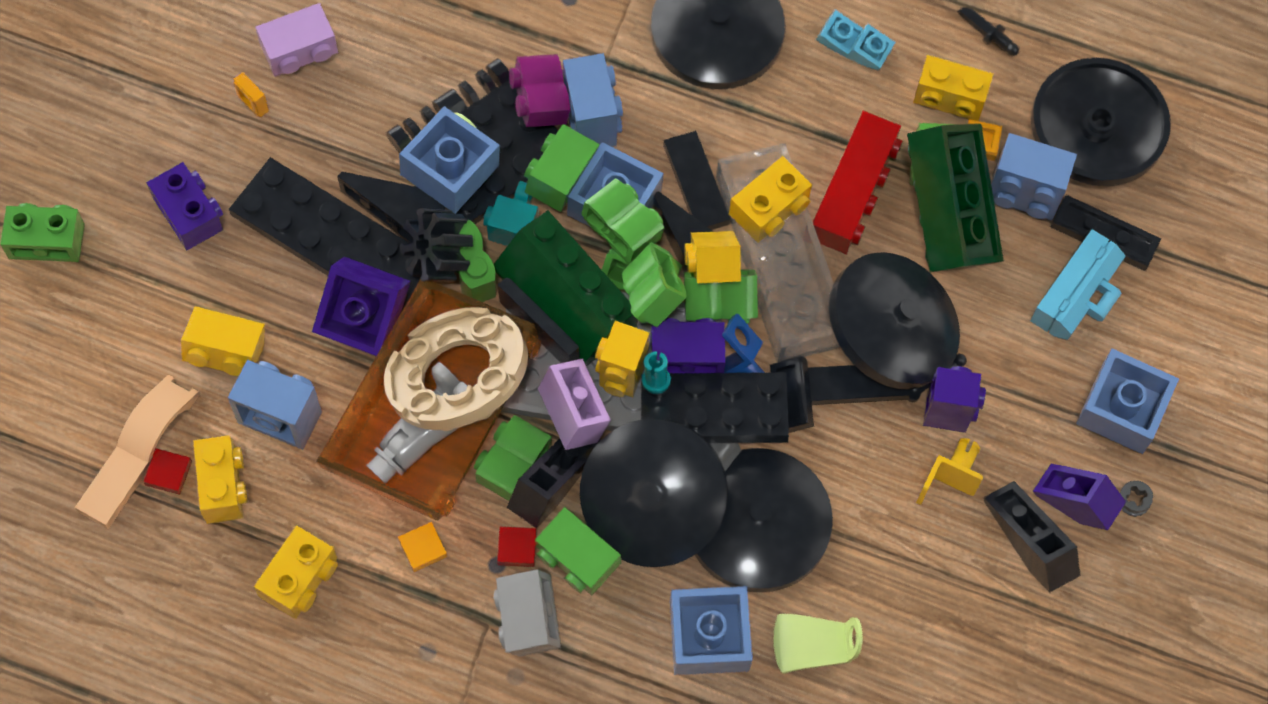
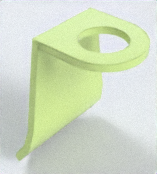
[774,614,862,673]

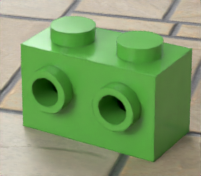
[524,124,600,212]
[0,203,84,262]
[535,507,621,595]

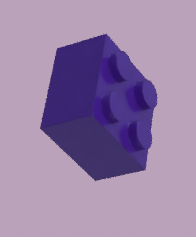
[312,256,411,357]

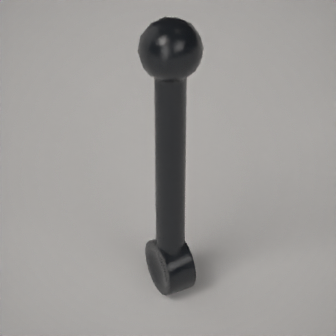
[908,353,967,403]

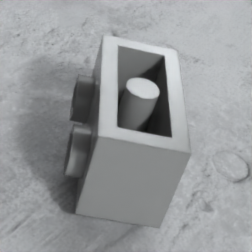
[494,569,561,657]

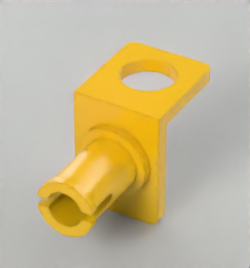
[916,438,983,505]

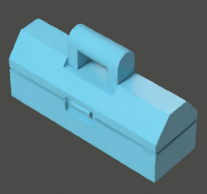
[1030,229,1125,340]

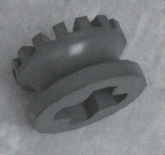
[1120,480,1153,517]

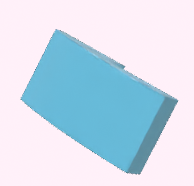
[816,10,896,70]

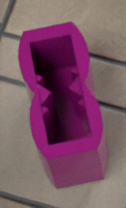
[509,54,570,127]

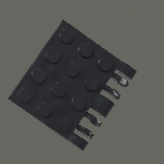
[386,58,558,224]

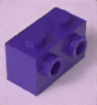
[146,162,224,251]
[651,318,725,373]
[923,366,986,433]

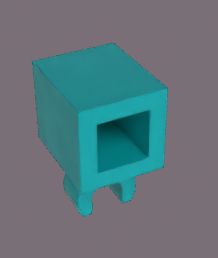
[483,181,539,246]

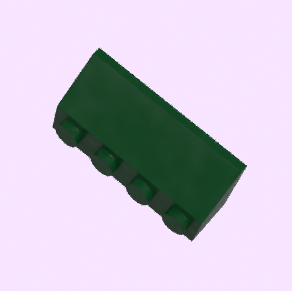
[907,124,1004,273]
[494,210,638,366]

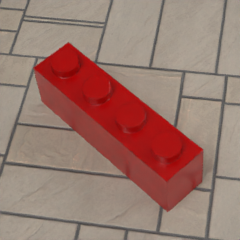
[808,110,903,255]

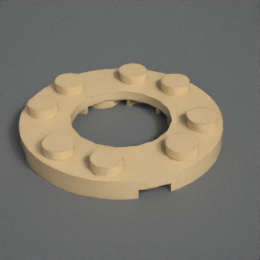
[384,307,528,431]

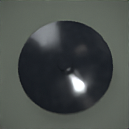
[651,0,785,90]
[1031,58,1171,186]
[829,252,960,389]
[580,418,728,567]
[695,448,833,593]

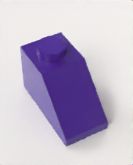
[1033,463,1126,530]

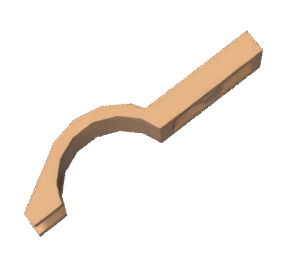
[75,375,200,529]

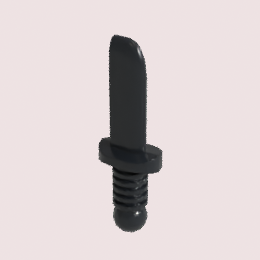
[957,7,1020,56]

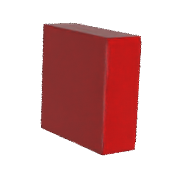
[143,448,192,495]
[497,526,537,567]

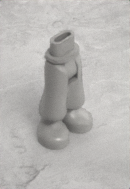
[366,362,467,484]

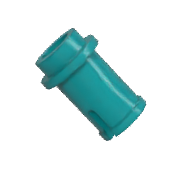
[642,351,671,394]

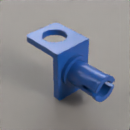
[722,314,765,373]

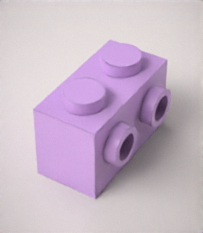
[256,3,338,77]
[538,359,611,450]

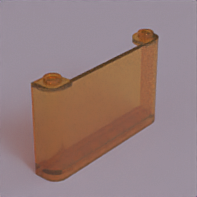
[316,279,541,521]

